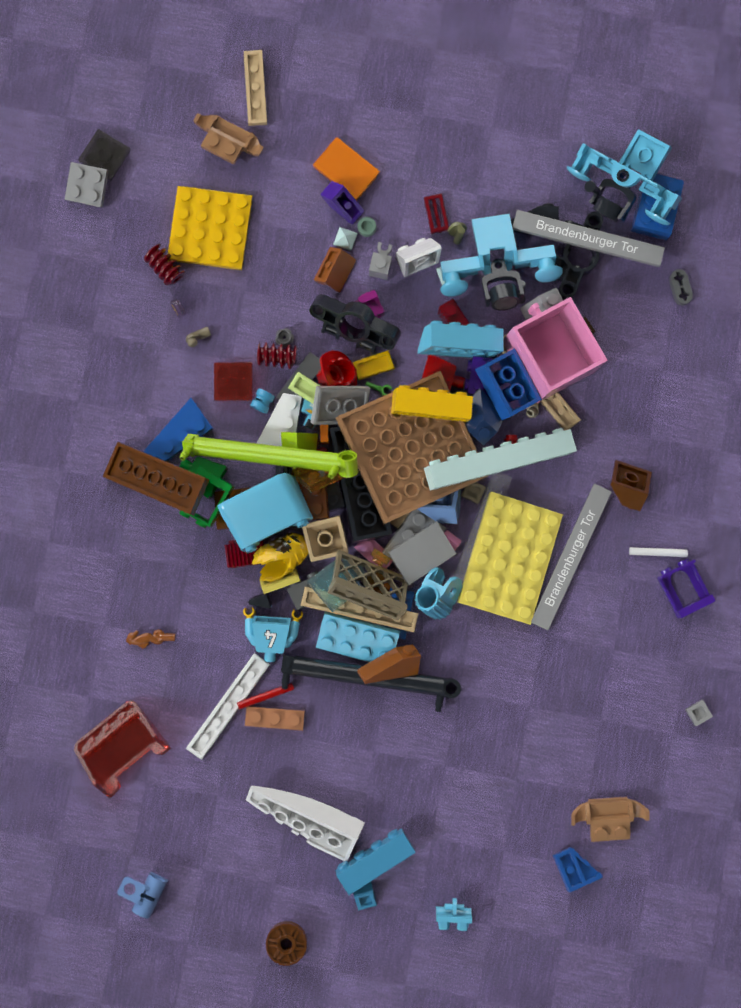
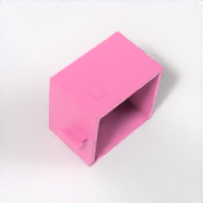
[503,297,608,403]

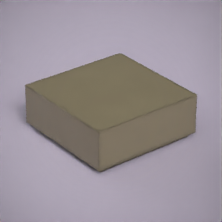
[461,482,486,505]

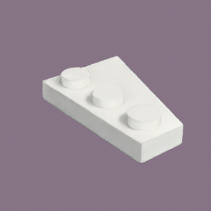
[256,393,302,446]

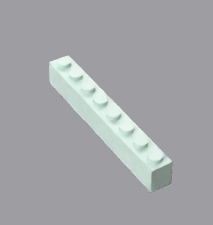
[424,428,577,491]

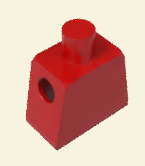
[422,355,465,391]

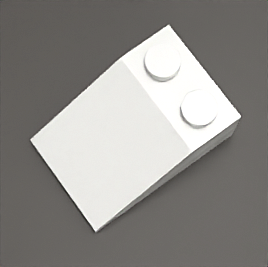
[395,238,442,277]

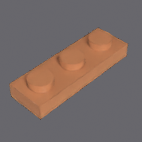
[245,706,305,731]

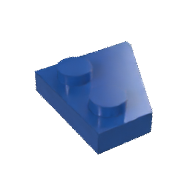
[553,847,603,893]

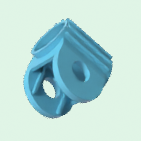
[414,567,463,620]

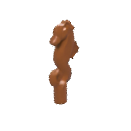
[126,629,176,649]

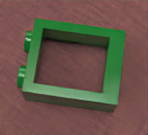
[179,467,235,528]

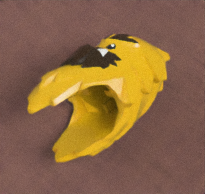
[252,532,309,582]

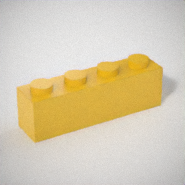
[391,385,473,422]

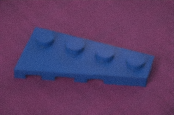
[143,398,213,462]

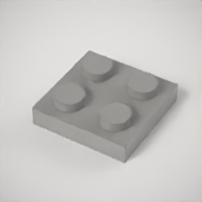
[65,162,109,208]

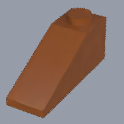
[357,644,421,684]

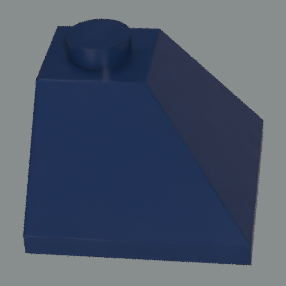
[464,388,503,446]

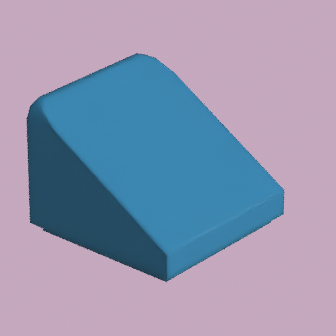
[353,882,377,911]

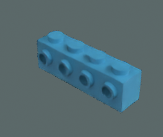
[335,828,416,895]

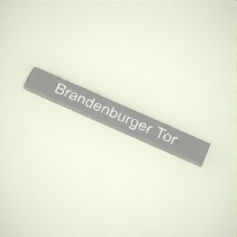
[512,210,665,267]
[531,484,612,631]

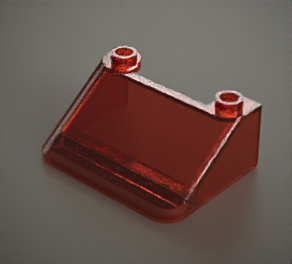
[74,701,171,798]

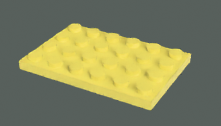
[457,492,563,625]

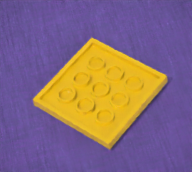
[168,186,253,270]

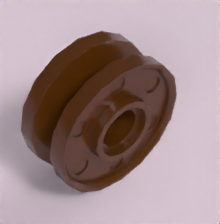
[266,921,307,966]

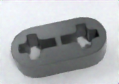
[669,269,693,306]

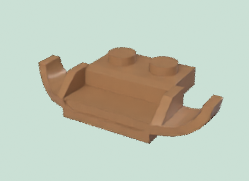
[193,113,264,165]
[571,797,650,842]

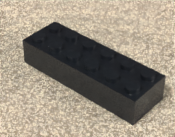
[328,427,392,544]

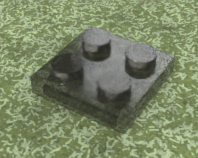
[78,129,131,181]

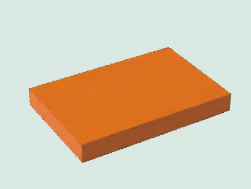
[313,137,380,201]

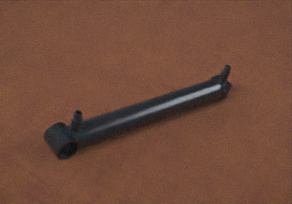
[281,655,461,712]

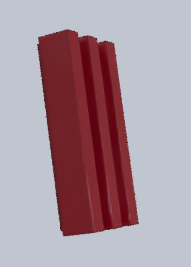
[423,193,449,235]

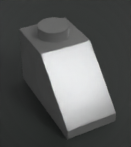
[520,287,563,320]

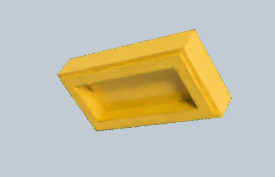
[353,350,395,381]

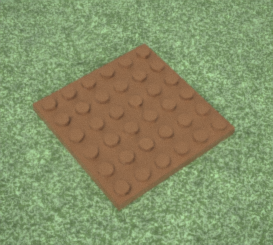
[336,371,488,524]

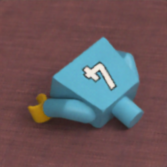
[243,607,303,662]

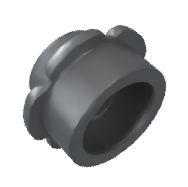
[275,328,294,347]

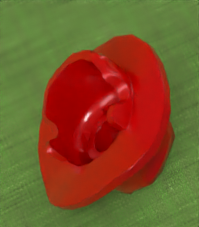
[316,350,357,386]

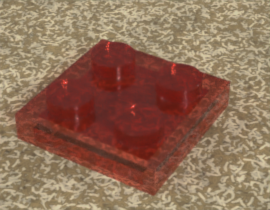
[214,362,253,401]

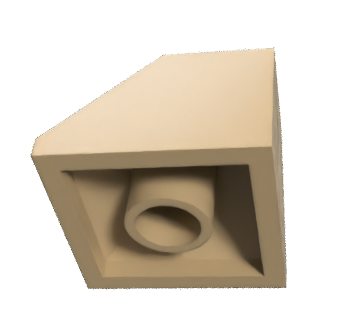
[302,515,349,562]

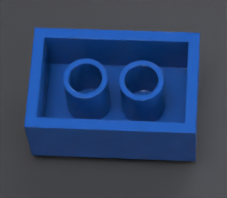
[631,174,684,241]
[475,348,542,420]

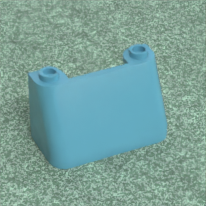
[217,473,313,553]

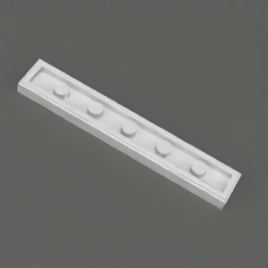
[186,653,270,760]

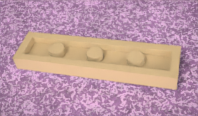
[244,50,267,126]

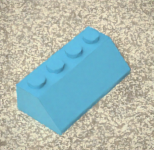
[418,321,504,358]

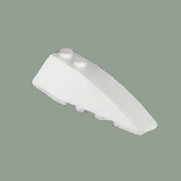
[246,785,365,861]

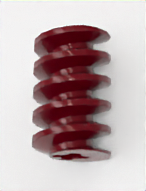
[144,244,186,285]
[257,342,297,369]

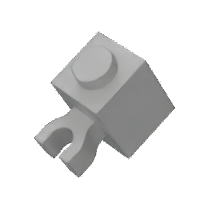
[369,242,392,280]

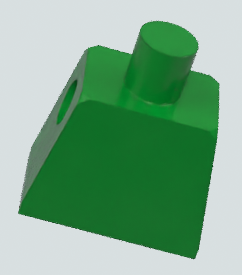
[179,456,228,500]

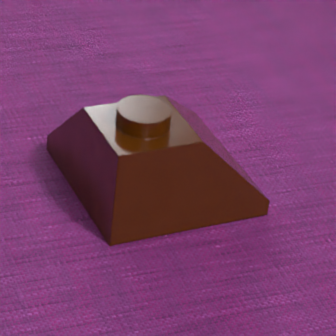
[610,460,652,511]

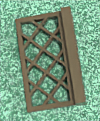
[327,550,408,620]

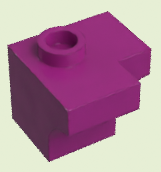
[356,289,385,318]

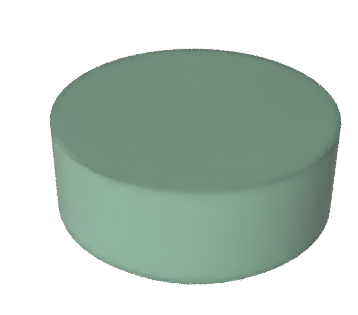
[358,217,376,237]

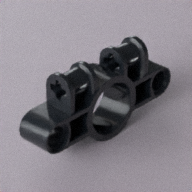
[555,211,603,301]
[309,294,401,355]

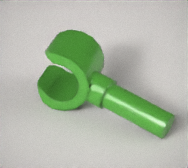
[365,381,392,396]

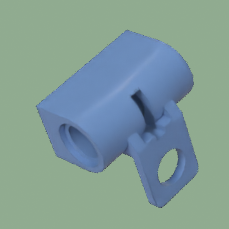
[117,872,168,919]

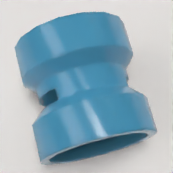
[250,388,275,414]

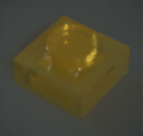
[370,548,391,566]

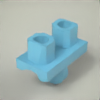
[436,898,472,931]

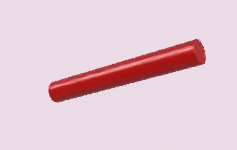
[237,682,294,710]

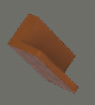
[314,247,356,293]

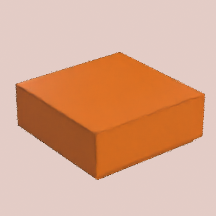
[320,425,328,444]

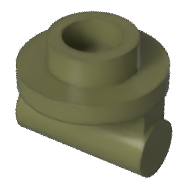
[448,222,467,245]

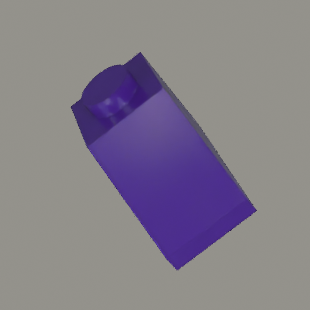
[320,181,364,225]

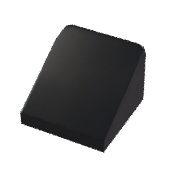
[248,593,273,608]

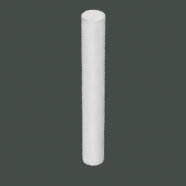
[629,547,688,557]

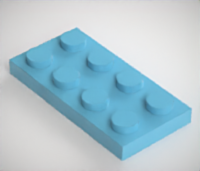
[316,611,400,662]

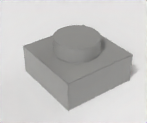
[685,700,713,726]

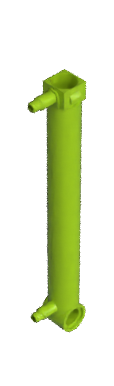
[180,434,358,479]

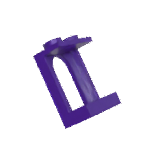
[657,558,716,618]

